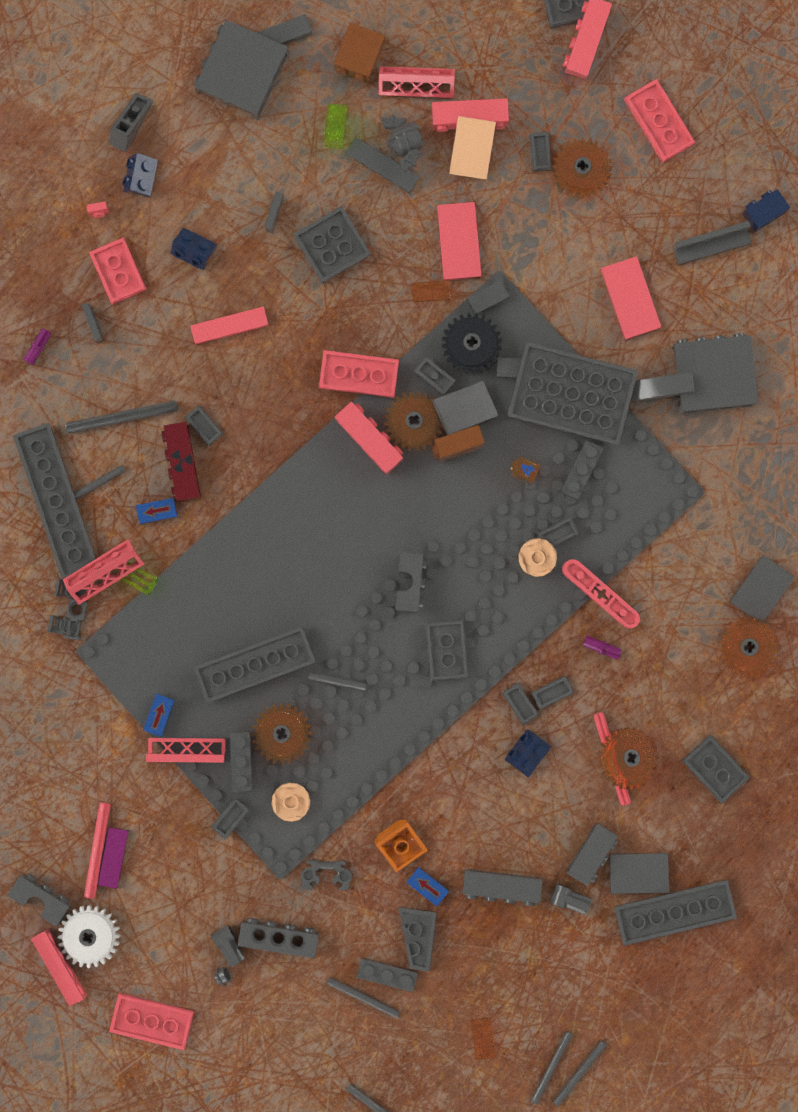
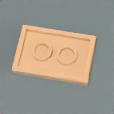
[449,116,496,180]

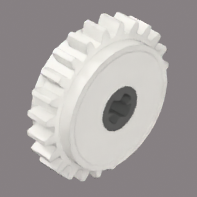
[58,905,121,968]

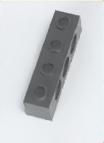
[238,918,319,958]

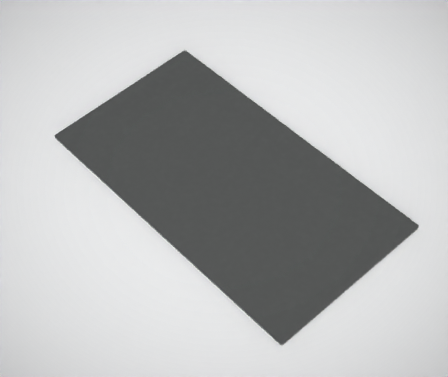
[77,271,704,879]

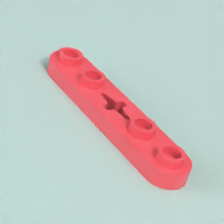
[562,559,640,628]

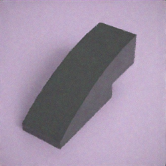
[632,373,694,402]

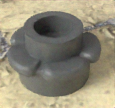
[214,967,231,986]

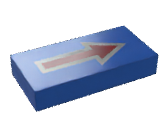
[136,498,178,524]
[143,694,175,737]
[406,867,449,906]

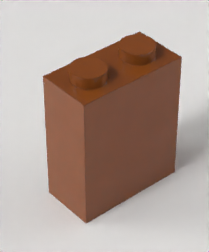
[334,22,385,83]
[432,425,485,463]

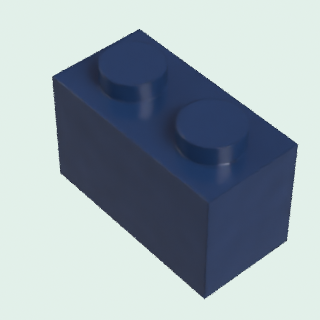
[743,189,790,232]

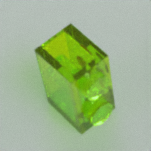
[324,103,348,149]

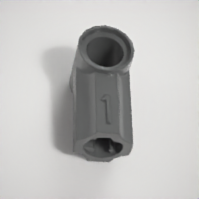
[550,884,592,915]
[211,925,245,967]

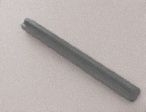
[66,400,178,433]

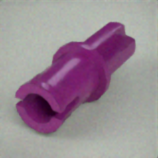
[23,328,51,366]
[583,635,622,660]

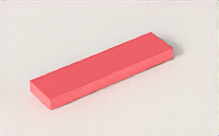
[190,306,269,345]

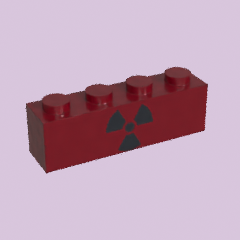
[161,422,201,502]

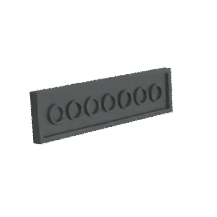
[13,423,97,579]

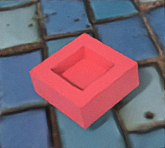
[87,202,110,218]

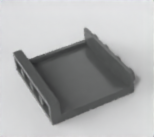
[194,20,289,120]
[672,333,759,414]

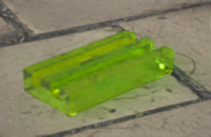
[120,562,158,596]

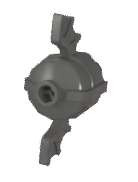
[381,114,424,172]

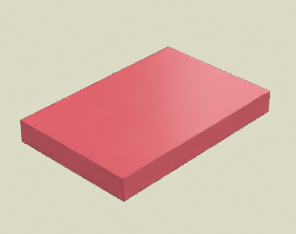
[89,237,147,305]

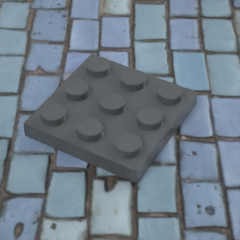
[293,206,371,284]

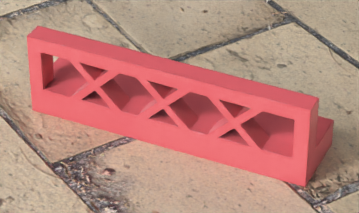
[379,66,455,98]
[63,539,144,605]
[146,738,226,763]
[31,928,88,1007]

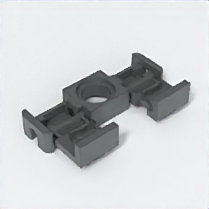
[47,579,88,640]

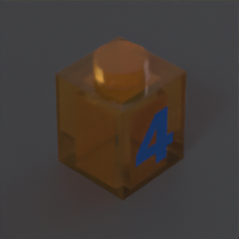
[510,456,541,484]

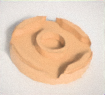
[518,538,557,577]
[271,782,310,822]

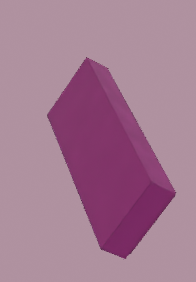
[98,827,129,889]

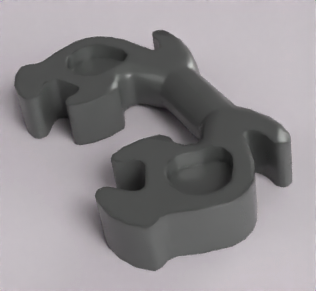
[301,859,352,891]

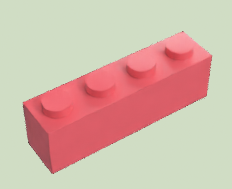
[563,0,612,80]
[432,98,509,132]
[335,401,404,475]

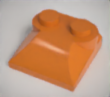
[374,819,428,872]

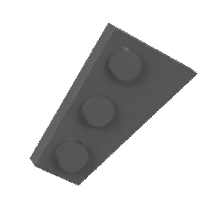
[398,907,437,972]

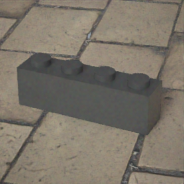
[462,869,543,906]

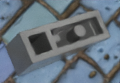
[109,93,153,152]

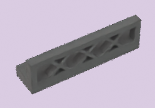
[673,221,752,265]

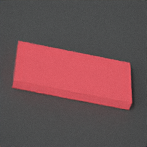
[624,79,696,163]
[437,202,481,281]
[600,256,661,340]
[319,350,399,398]
[109,992,194,1050]

